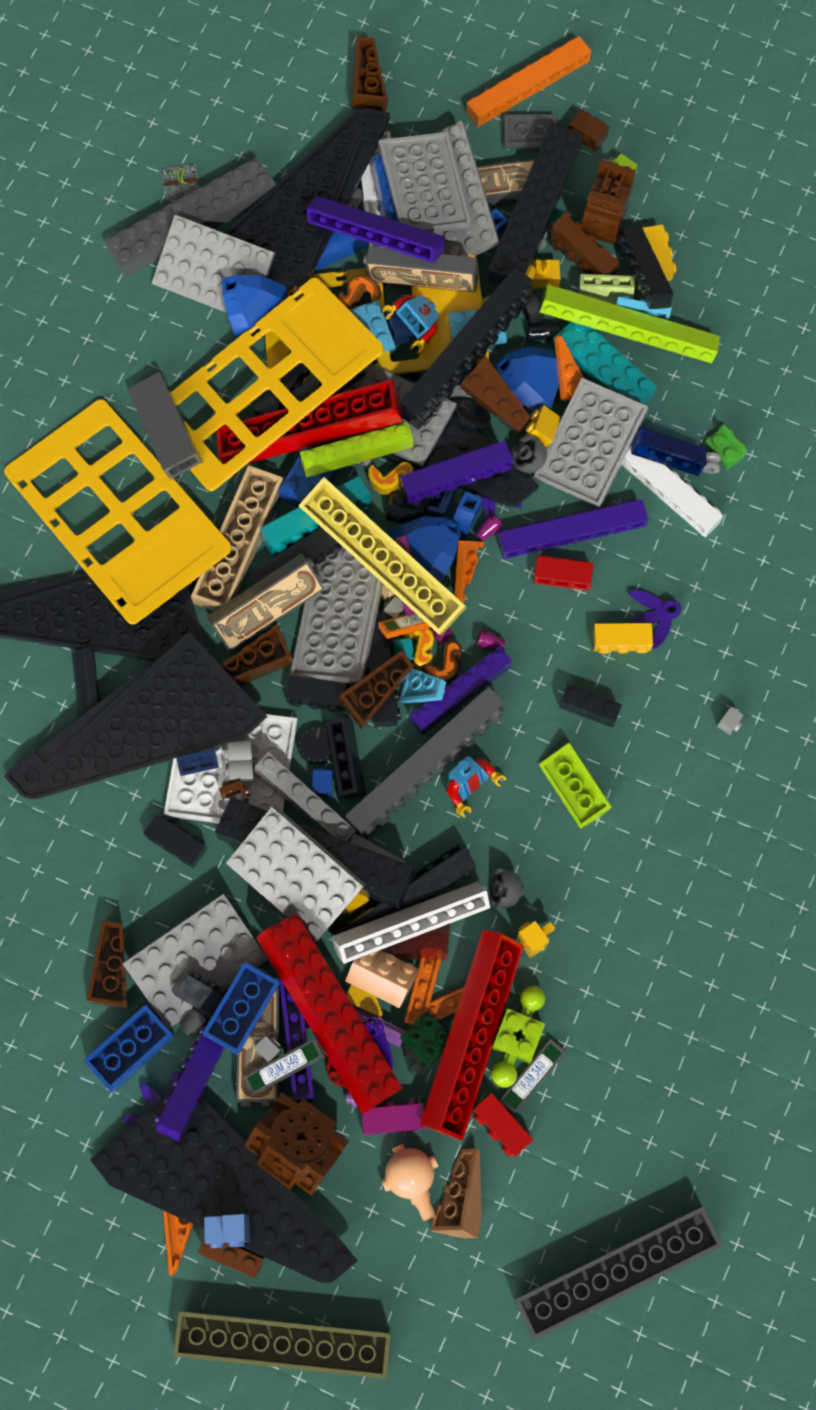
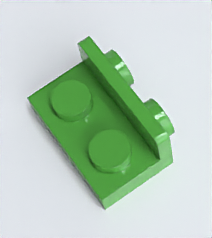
[704,424,747,470]

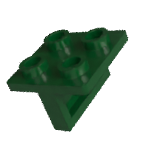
[400,1011,449,1066]

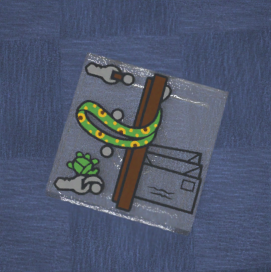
[161,164,199,202]

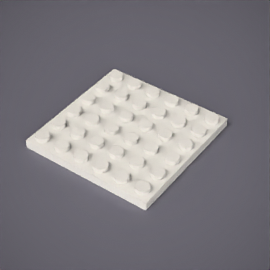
[164,714,298,824]

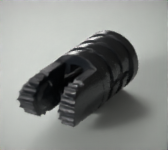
[527,324,561,341]

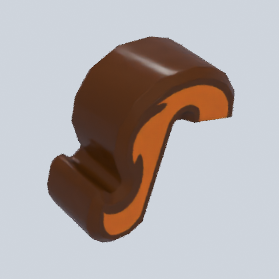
[423,640,462,684]

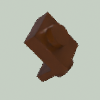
[219,780,251,803]

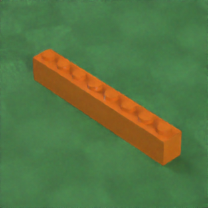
[466,36,591,127]

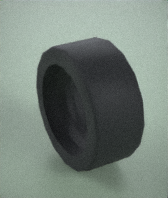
[521,290,544,325]

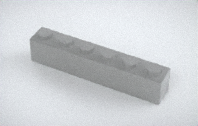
[253,752,356,841]

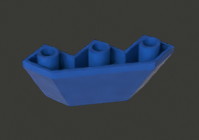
[221,274,288,344]
[495,347,559,413]
[389,517,460,583]

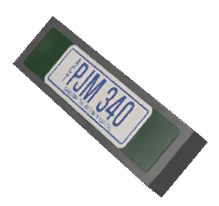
[243,1038,325,1096]
[499,1039,566,1115]

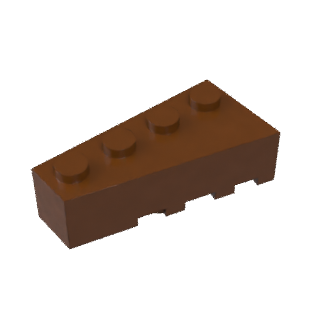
[351,36,388,112]
[550,211,620,275]
[460,356,531,434]
[220,624,292,686]
[339,651,414,730]
[87,920,127,1009]

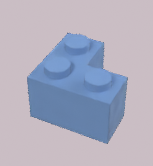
[204,1214,250,1248]

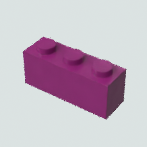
[362,1100,425,1135]

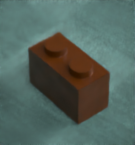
[568,109,609,151]

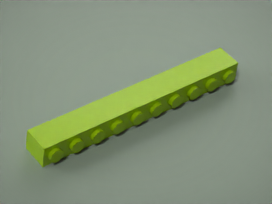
[540,285,720,364]

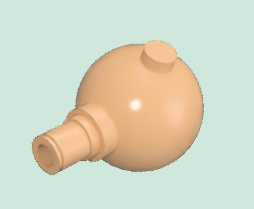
[381,1144,438,1221]

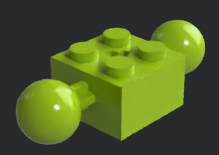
[491,985,546,1088]

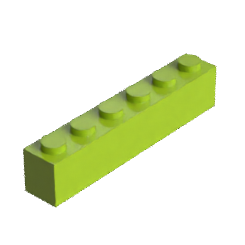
[300,422,413,478]

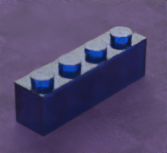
[631,426,707,476]

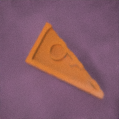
[554,336,584,401]
[455,540,484,603]
[163,1211,194,1276]

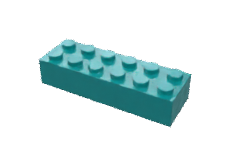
[552,322,657,405]
[260,476,371,558]

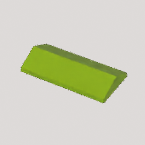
[539,743,612,829]

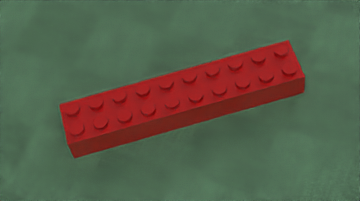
[216,379,402,464]
[256,913,403,1114]
[420,930,524,1141]

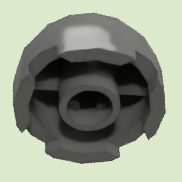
[511,435,547,473]
[489,868,524,908]

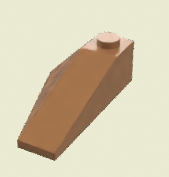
[431,1148,482,1238]

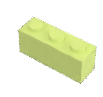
[579,274,635,304]

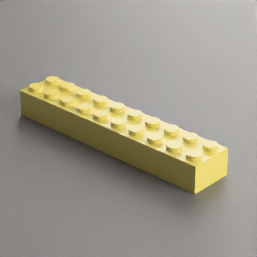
[299,477,467,635]

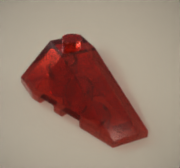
[381,923,450,961]

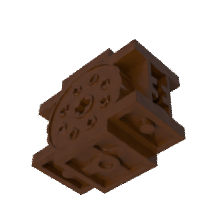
[581,160,636,245]
[244,1092,349,1196]

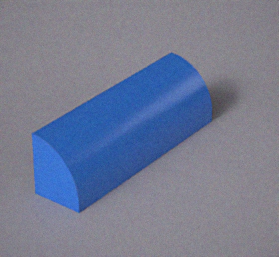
[314,232,369,272]

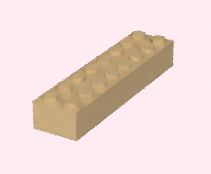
[191,465,284,611]

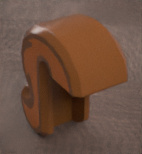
[337,275,382,310]

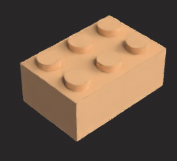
[345,950,419,1008]

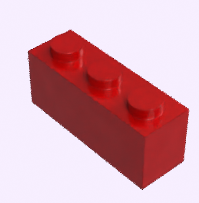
[534,555,594,591]
[473,1093,533,1158]

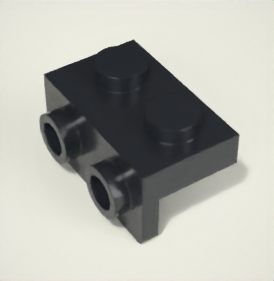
[385,492,427,524]

